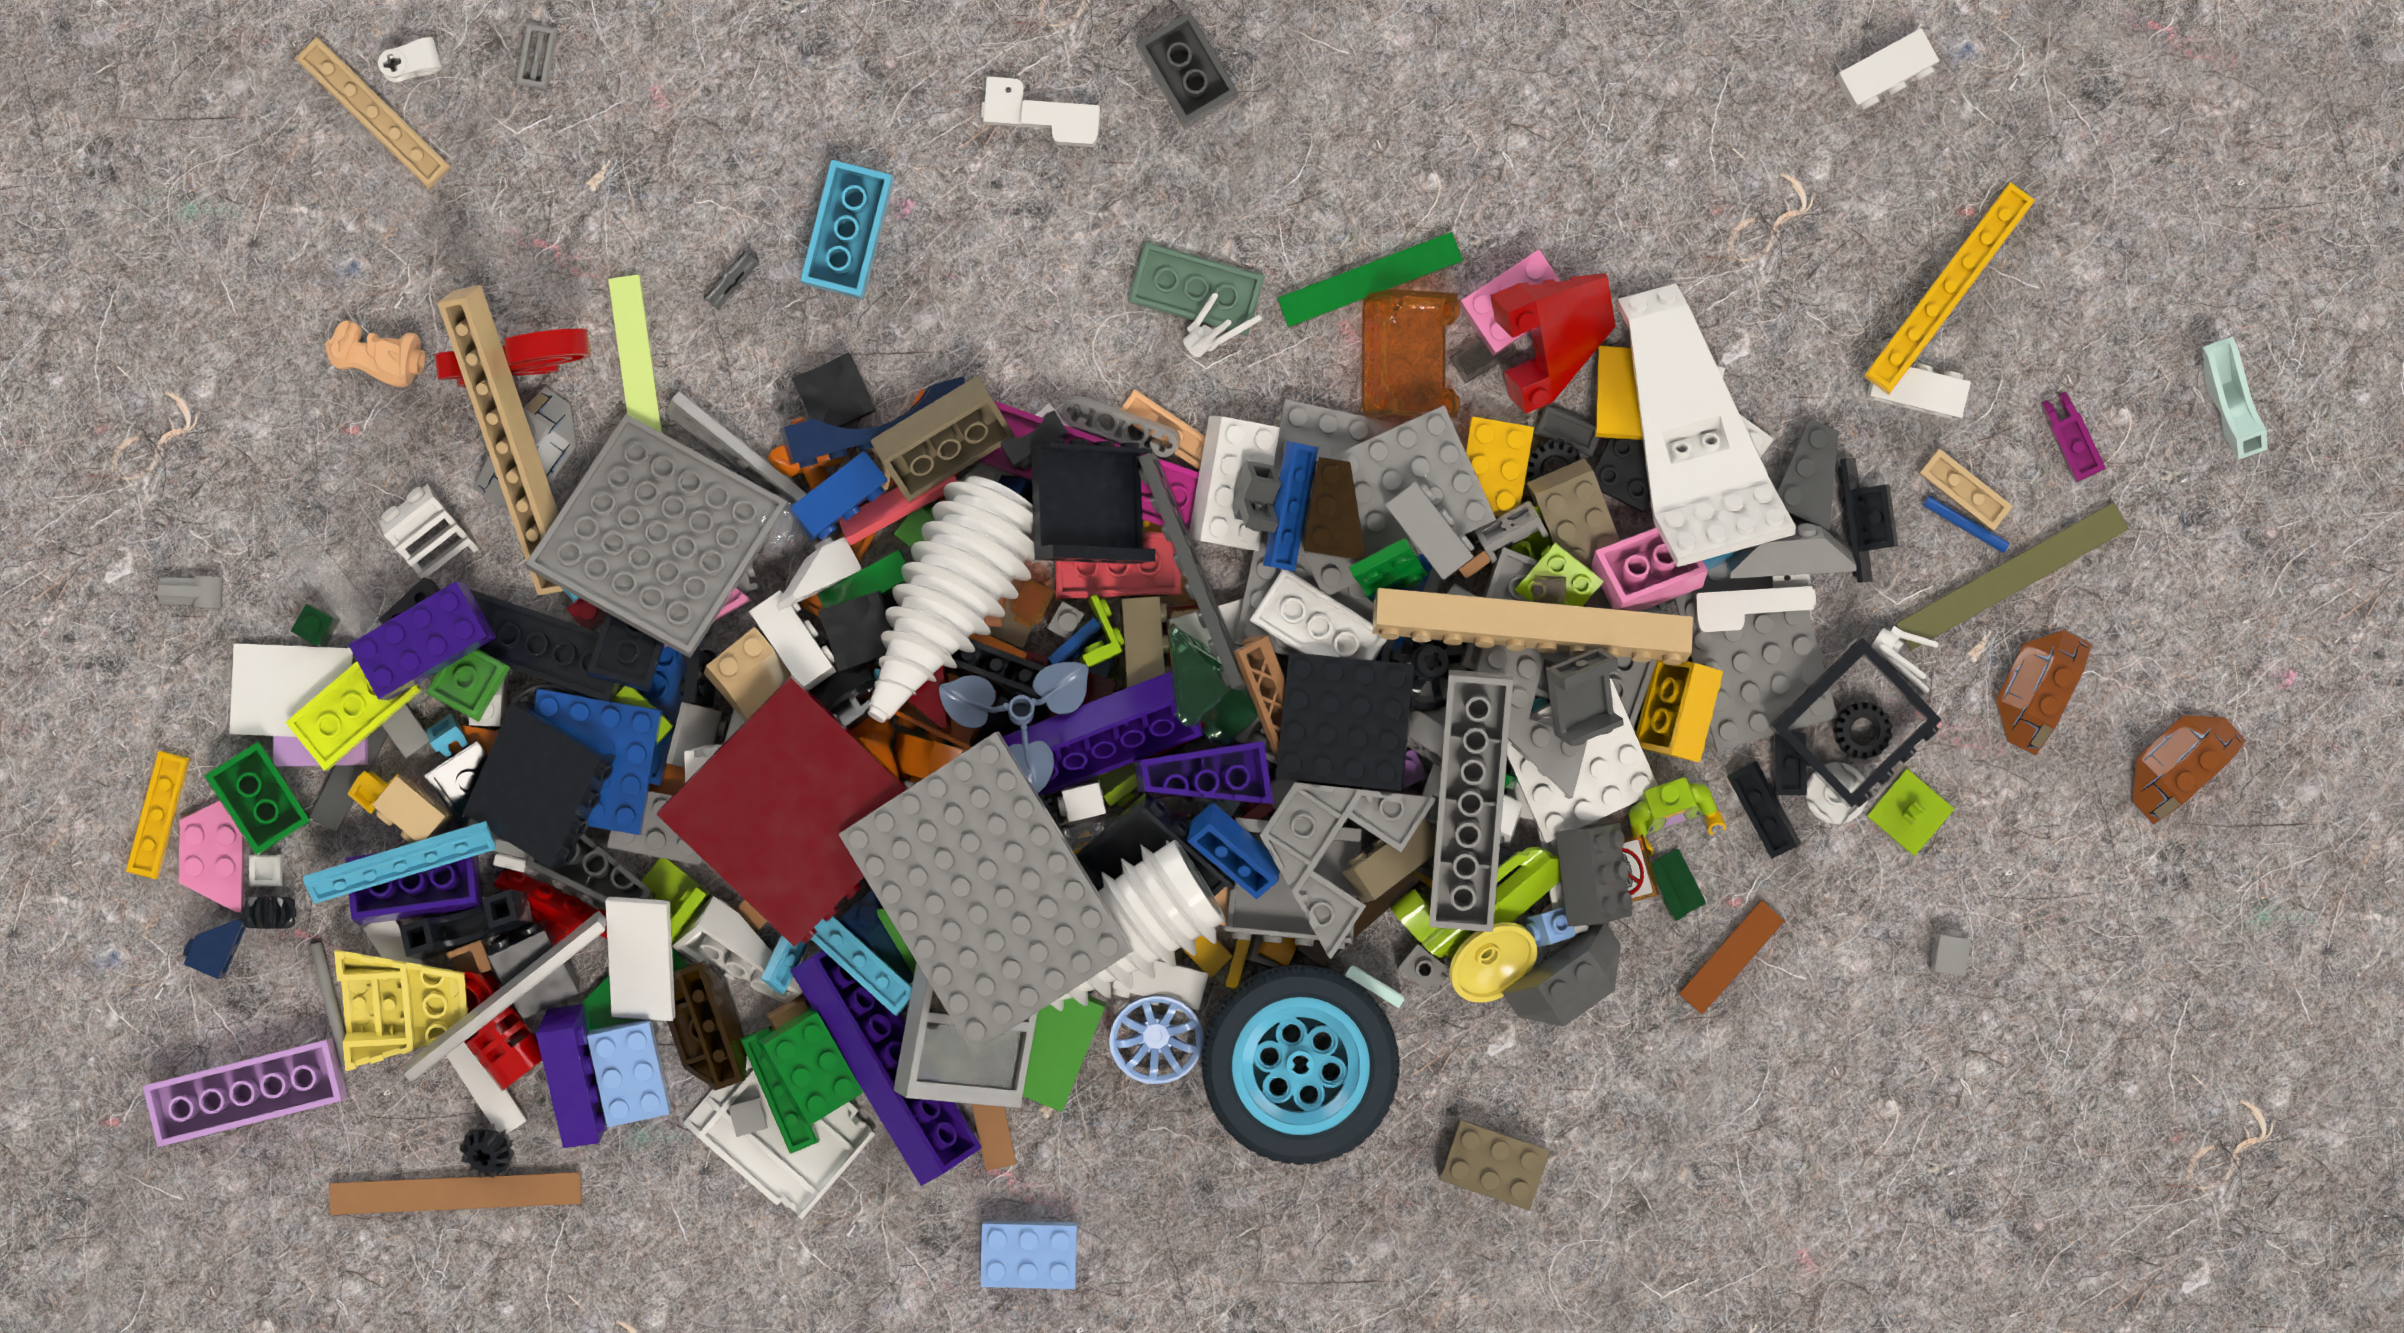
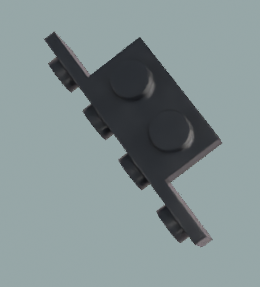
[1838,458,1898,583]

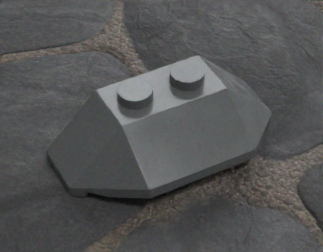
[1501,923,1621,1027]

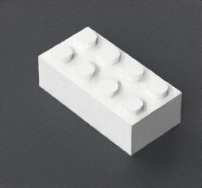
[1189,416,1280,551]

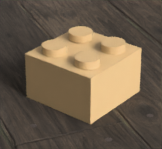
[373,776,454,844]

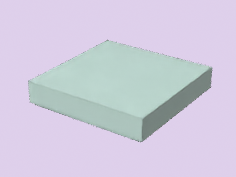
[1343,963,1405,1008]

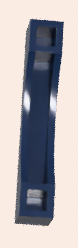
[780,376,965,468]

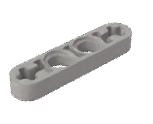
[1062,396,1181,457]

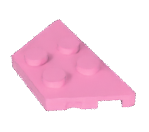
[179,801,245,912]

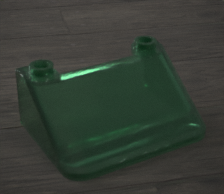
[1168,623,1259,745]

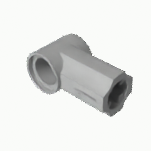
[157,576,222,609]

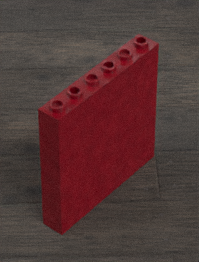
[656,675,909,947]

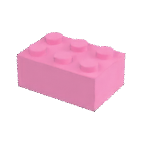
[1458,249,1560,357]
[1591,528,1708,612]

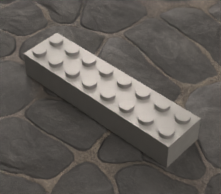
[1429,670,1513,932]

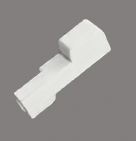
[981,77,1100,147]
[1694,574,1816,633]

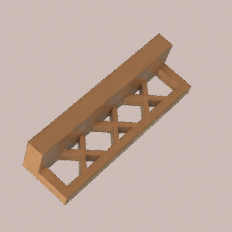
[1234,636,1286,761]

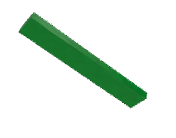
[1277,232,1463,328]

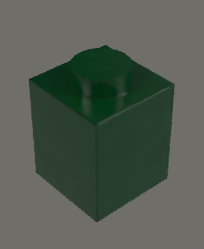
[291,604,340,647]

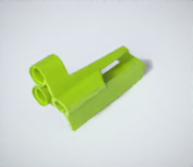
[1390,847,1562,959]

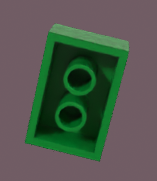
[204,741,310,857]
[756,1008,863,1126]

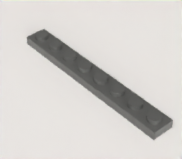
[1138,453,1247,691]

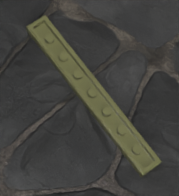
[1895,502,2129,651]

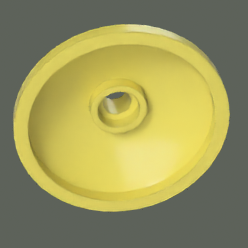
[1449,922,1537,1003]

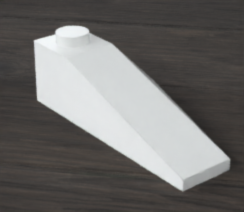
[672,896,802,1004]

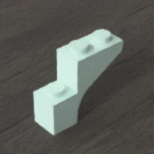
[2203,337,2268,460]

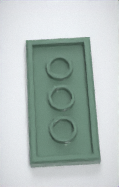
[1128,242,1265,336]

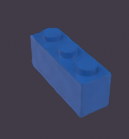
[788,450,888,542]
[1187,803,1280,900]

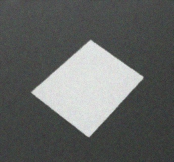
[229,644,353,737]

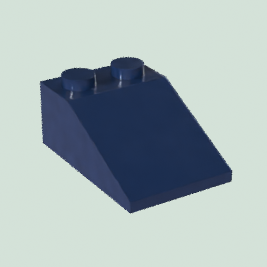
[840,889,914,984]

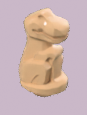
[325,320,425,387]

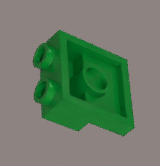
[1349,538,1429,603]

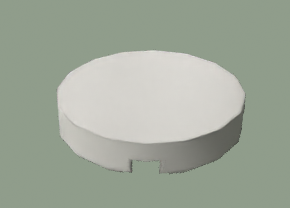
[1804,762,1867,824]

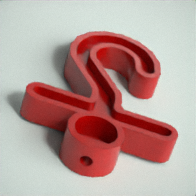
[434,328,591,388]

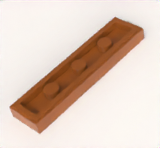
[1678,900,1785,1015]

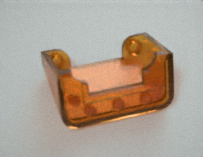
[1362,289,1460,419]

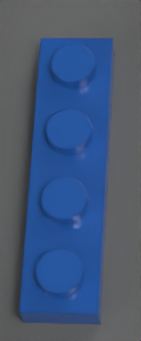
[1263,441,1319,572]

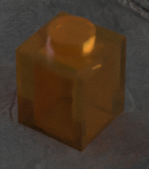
[1010,579,1056,629]

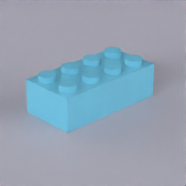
[800,159,895,300]

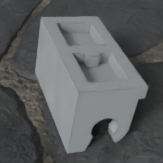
[1475,501,1549,565]

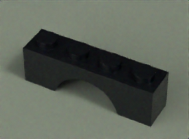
[399,889,533,960]

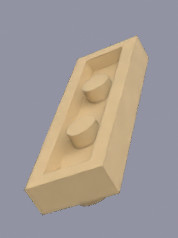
[1918,448,2013,531]

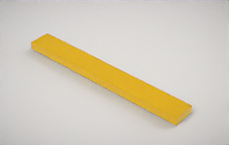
[1863,182,2035,395]

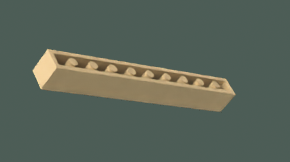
[438,285,563,595]
[1372,588,1693,665]

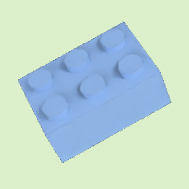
[587,1019,671,1128]
[980,1220,1078,1289]

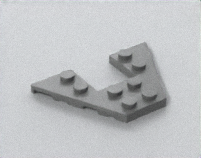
[1475,645,1588,799]
[1260,782,1436,959]

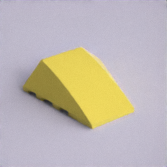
[334,950,468,1072]

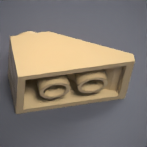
[704,627,792,721]

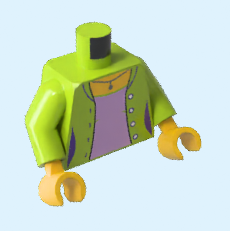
[1629,777,1726,856]

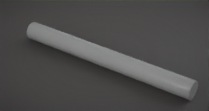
[309,942,346,1066]

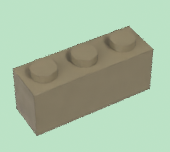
[1342,817,1436,903]

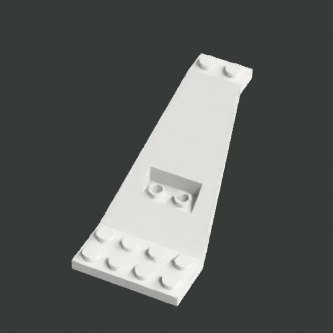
[1617,283,1796,567]

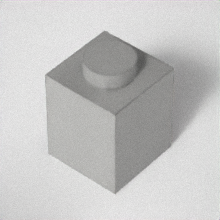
[1930,929,1971,977]

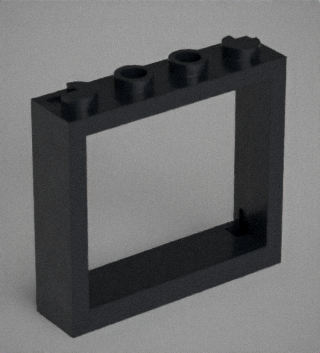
[1769,638,1942,808]

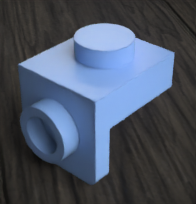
[1523,906,1576,947]

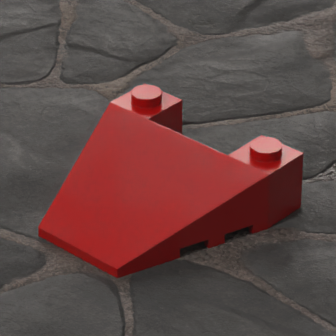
[1490,273,1616,414]

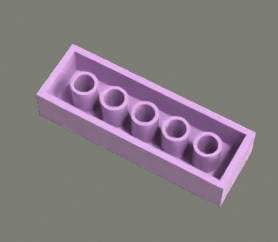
[143,1038,348,1147]

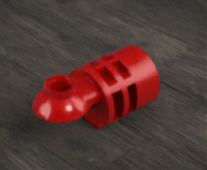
[464,971,542,1091]

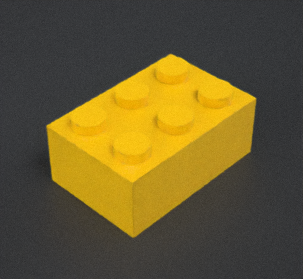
[1465,416,1534,519]
[1636,660,1723,763]

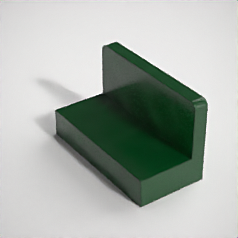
[1645,849,1706,921]

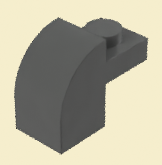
[1233,460,1281,533]

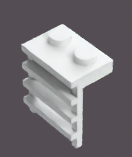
[379,484,479,579]

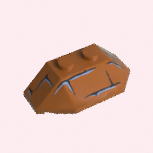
[1995,630,2092,756]
[2132,715,2246,825]

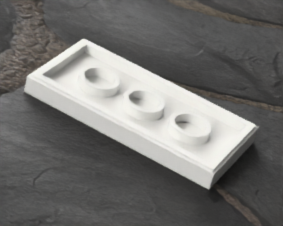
[1250,569,1387,661]
[605,897,675,1021]

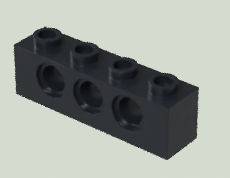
[945,638,1049,710]

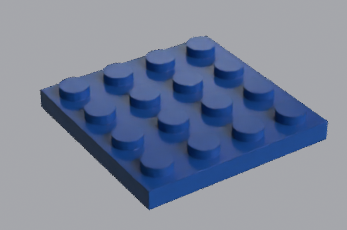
[533,689,663,835]

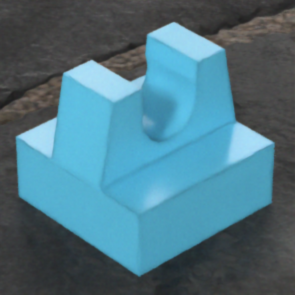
[426,713,468,757]

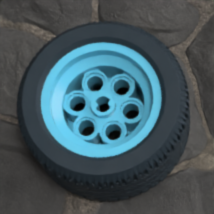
[1202,963,1400,1165]

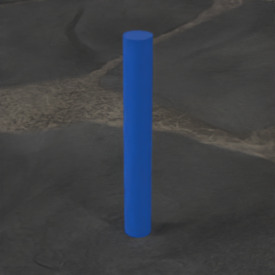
[1923,496,2010,553]

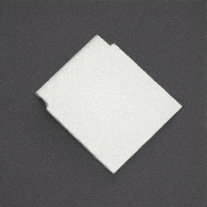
[683,1056,876,1219]

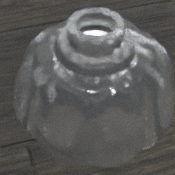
[757,502,807,561]

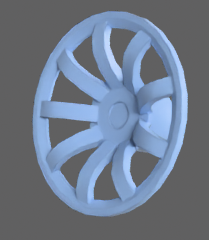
[1109,995,1204,1084]

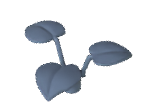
[939,662,1089,794]

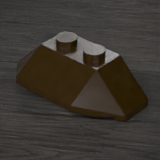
[667,961,747,1091]

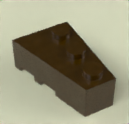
[1304,457,1366,561]

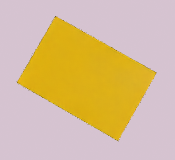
[1595,346,1643,440]

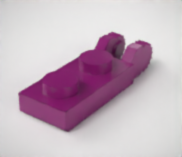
[2041,392,2106,483]

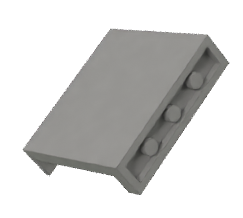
[1225,818,1363,949]

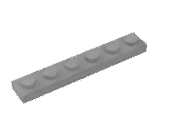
[666,392,807,512]

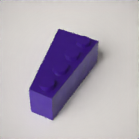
[1134,741,1273,804]

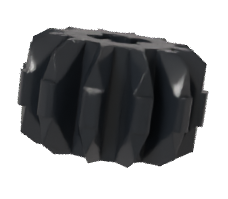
[242,896,297,929]
[459,1124,515,1178]

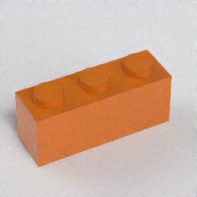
[893,732,963,783]

